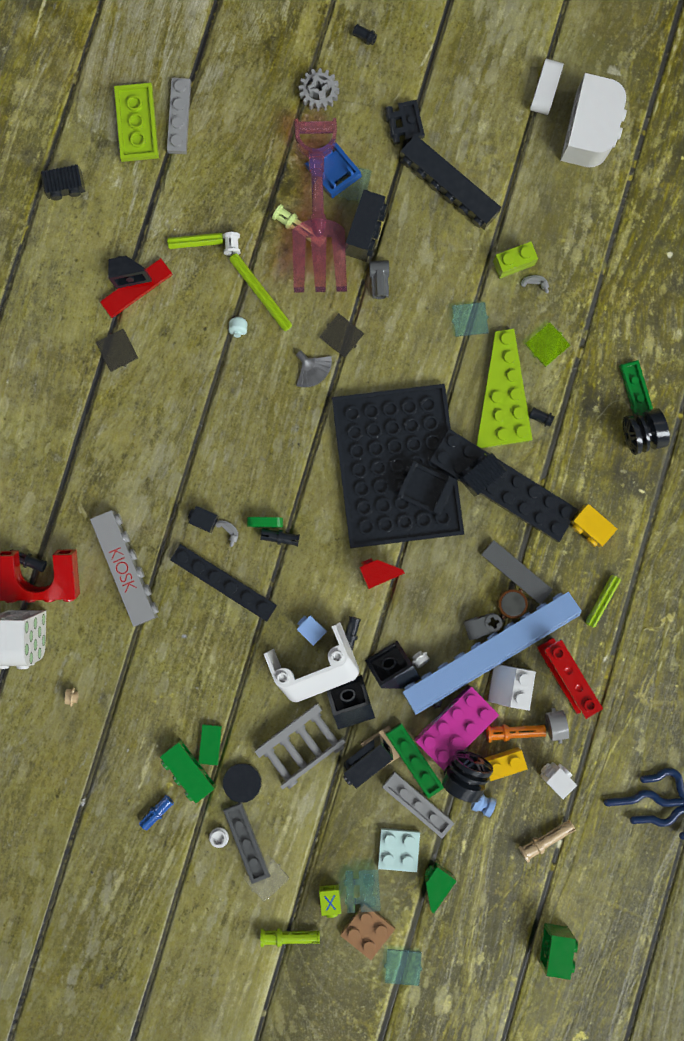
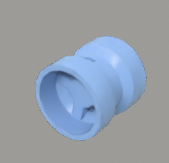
[471,793,496,817]

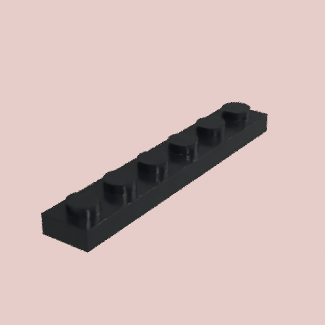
[170,544,278,622]

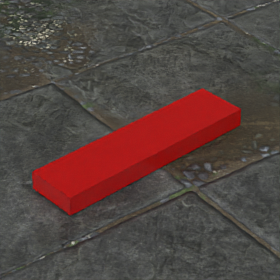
[100,258,173,318]

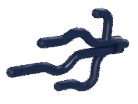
[604,768,684,840]

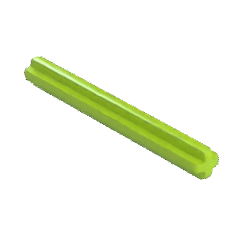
[229,253,292,332]

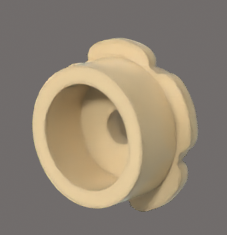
[65,687,79,707]

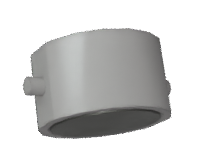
[545,708,569,744]

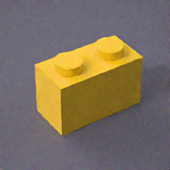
[571,504,617,547]
[485,747,528,781]

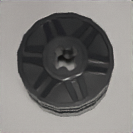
[623,408,670,455]
[442,750,493,803]

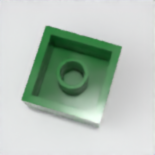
[539,923,578,980]

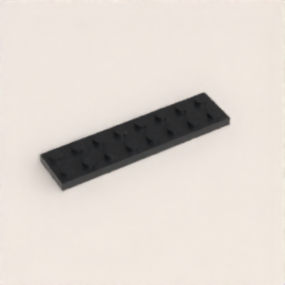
[429,429,579,542]

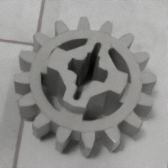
[299,68,339,112]

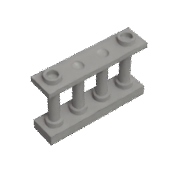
[255,703,346,790]

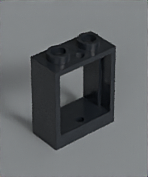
[343,734,393,789]

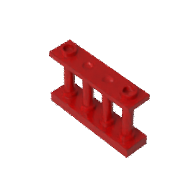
[536,637,603,719]

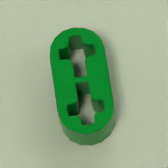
[247,517,283,528]

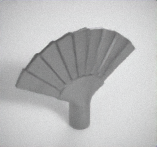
[296,351,332,387]

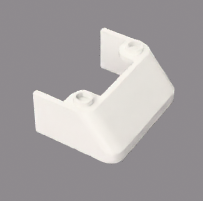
[264,622,359,702]

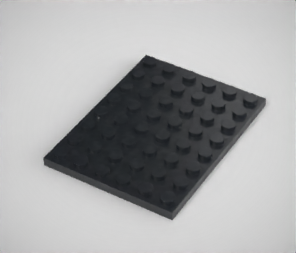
[332,384,464,549]

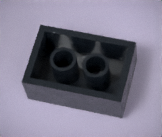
[345,190,388,262]

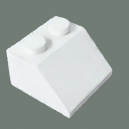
[488,664,536,711]

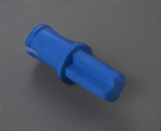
[139,795,174,830]

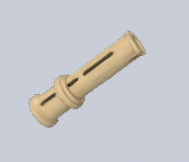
[518,820,576,863]

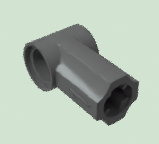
[369,260,389,299]

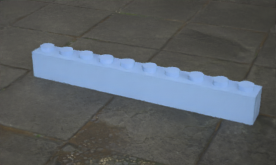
[403,592,582,715]

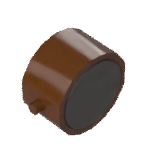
[497,588,528,620]

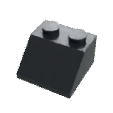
[327,675,375,730]

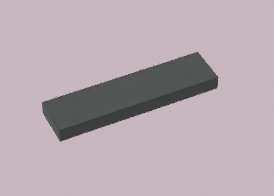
[481,540,553,604]
[223,803,271,884]

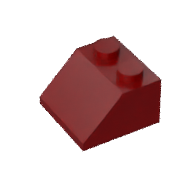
[359,558,405,589]

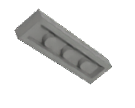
[167,78,191,154]
[382,771,455,838]

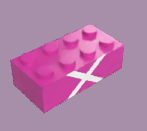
[414,685,499,770]

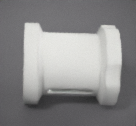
[223,232,241,256]

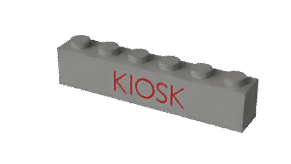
[90,510,159,627]

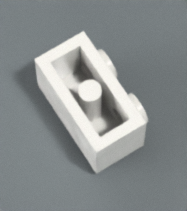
[539,762,577,799]

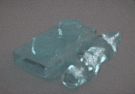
[344,870,381,913]

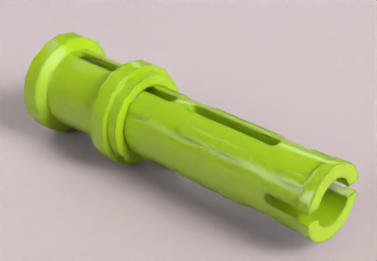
[260,928,320,947]

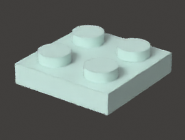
[378,828,420,872]

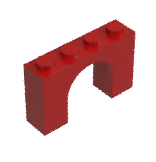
[0,549,80,603]

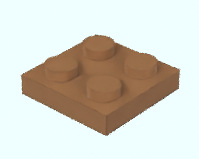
[340,902,395,960]

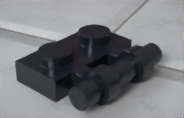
[385,100,425,145]

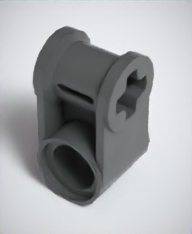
[463,613,502,640]

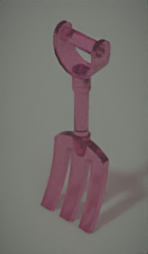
[292,118,347,293]

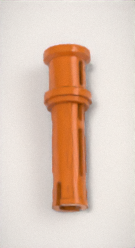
[486,724,546,743]

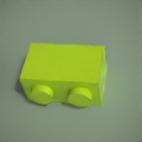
[493,242,538,279]

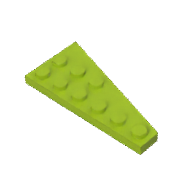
[476,329,533,449]

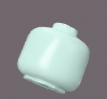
[228,317,247,338]

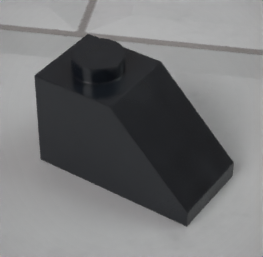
[108,256,152,289]

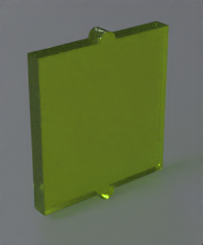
[525,323,571,367]

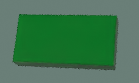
[198,724,222,765]

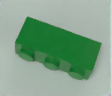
[160,740,217,804]

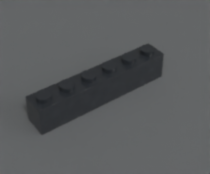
[400,134,501,230]

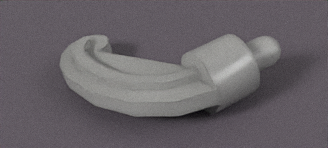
[521,275,549,293]
[216,520,238,547]

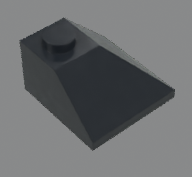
[365,641,421,689]

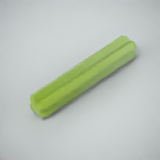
[167,233,224,249]
[585,575,621,628]

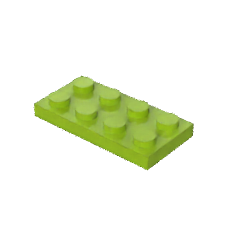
[114,83,159,162]

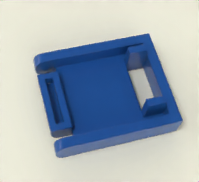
[305,141,362,199]

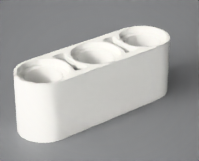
[530,58,564,115]

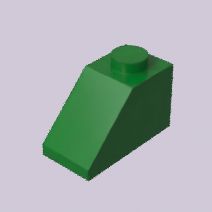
[424,862,457,913]

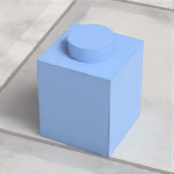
[297,615,327,646]

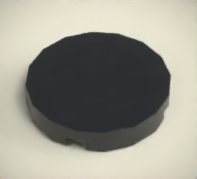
[223,763,262,803]

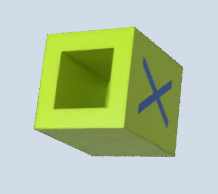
[319,884,341,918]

